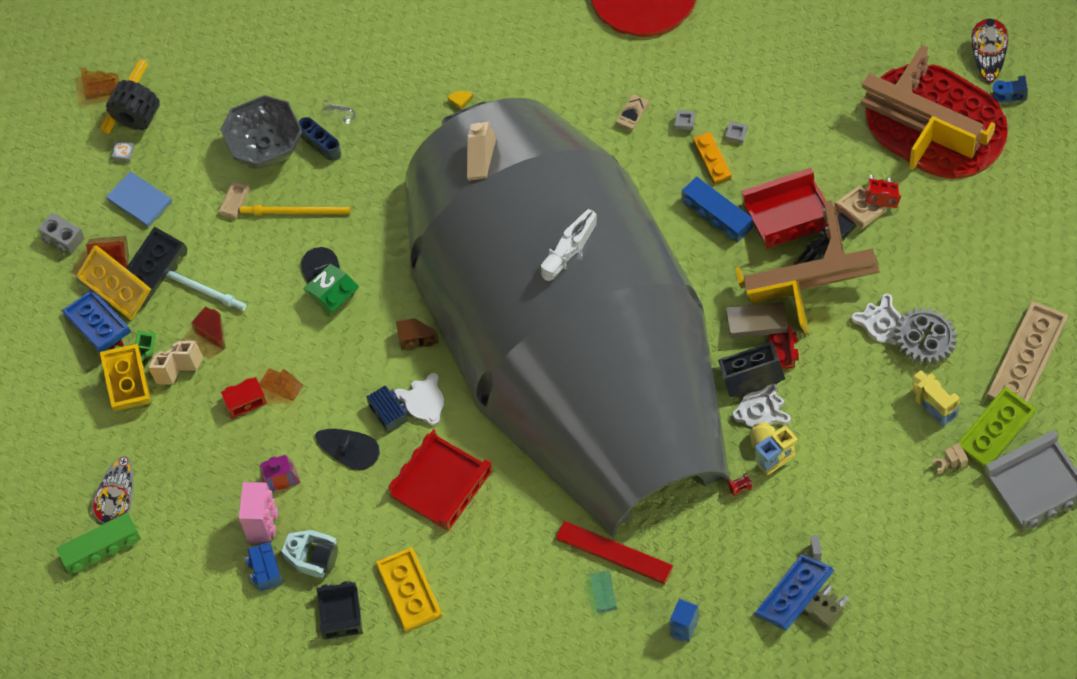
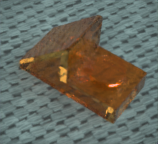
[259,368,303,401]

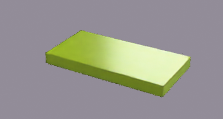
[958,386,1037,468]

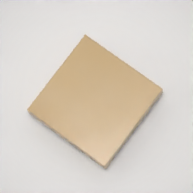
[834,185,888,229]

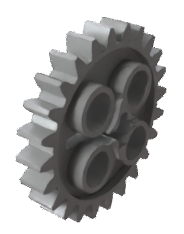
[894,306,957,366]

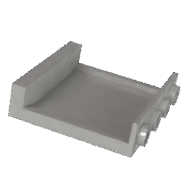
[984,430,1077,530]

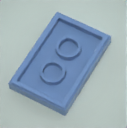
[106,171,172,227]

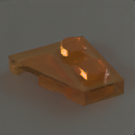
[81,68,120,100]

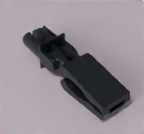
[794,213,857,265]

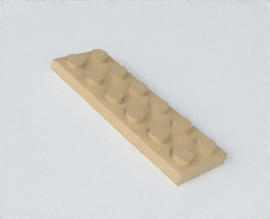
[987,301,1069,402]

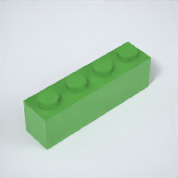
[56,512,141,575]

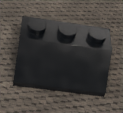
[718,342,786,398]

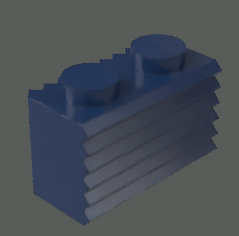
[366,385,408,432]

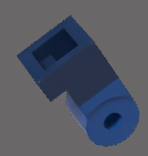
[992,76,1028,102]

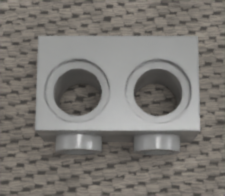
[38,213,85,255]

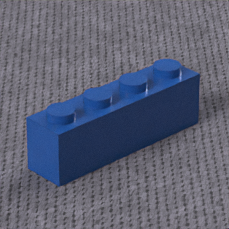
[682,176,753,243]

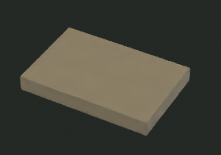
[726,302,788,338]

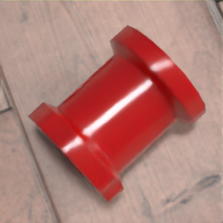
[727,473,753,497]

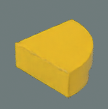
[447,91,473,110]

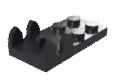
[126,226,187,307]

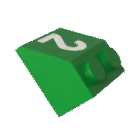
[303,264,359,316]

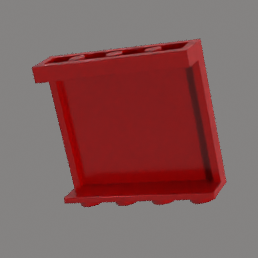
[741,168,829,249]
[389,429,493,532]

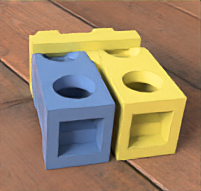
[911,371,960,427]
[755,425,798,476]

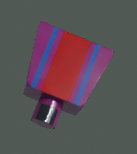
[260,455,301,492]

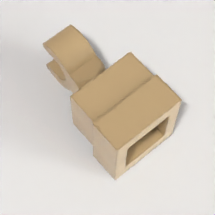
[932,443,968,474]

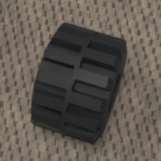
[105,80,160,130]

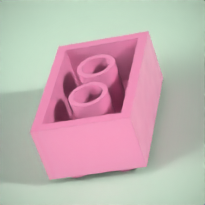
[239,482,278,544]

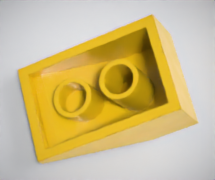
[100,344,152,412]

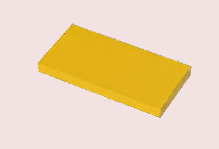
[75,246,151,320]
[375,547,443,632]

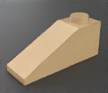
[467,122,497,181]

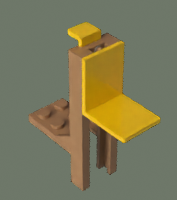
[861,45,995,170]
[736,200,880,334]

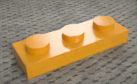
[693,132,732,185]

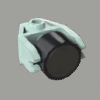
[282,530,338,578]

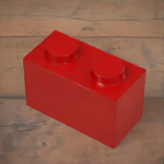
[221,377,267,419]

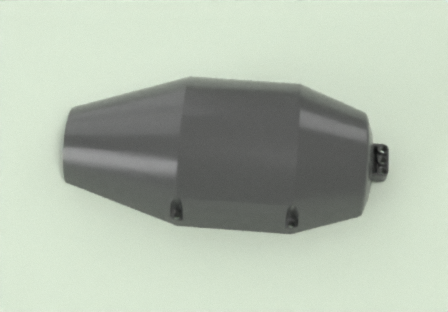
[405,98,730,536]

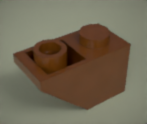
[396,318,439,350]

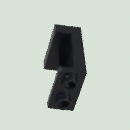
[316,581,363,640]

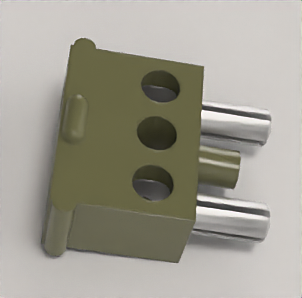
[802,585,849,631]

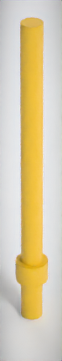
[239,204,351,216]

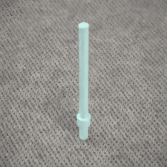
[166,271,247,311]

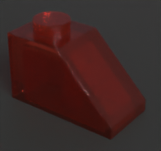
[191,306,226,350]

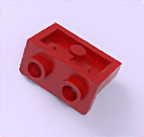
[769,326,799,369]

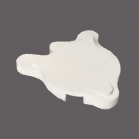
[851,294,901,345]
[394,373,445,426]
[733,384,791,428]

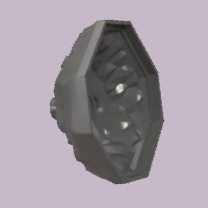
[220,95,302,169]

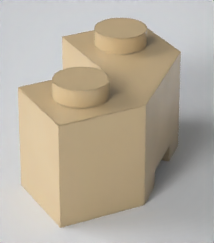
[148,341,203,384]

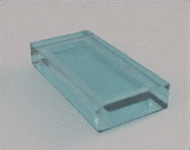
[590,570,617,613]

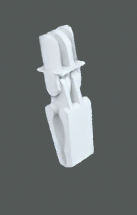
[541,209,597,281]

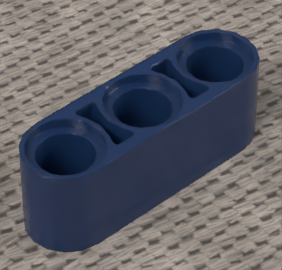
[298,117,342,161]

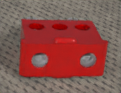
[865,175,901,208]

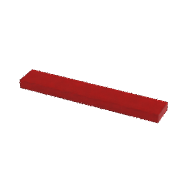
[556,521,673,585]

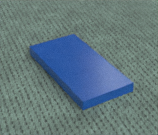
[62,290,131,353]
[754,554,834,631]

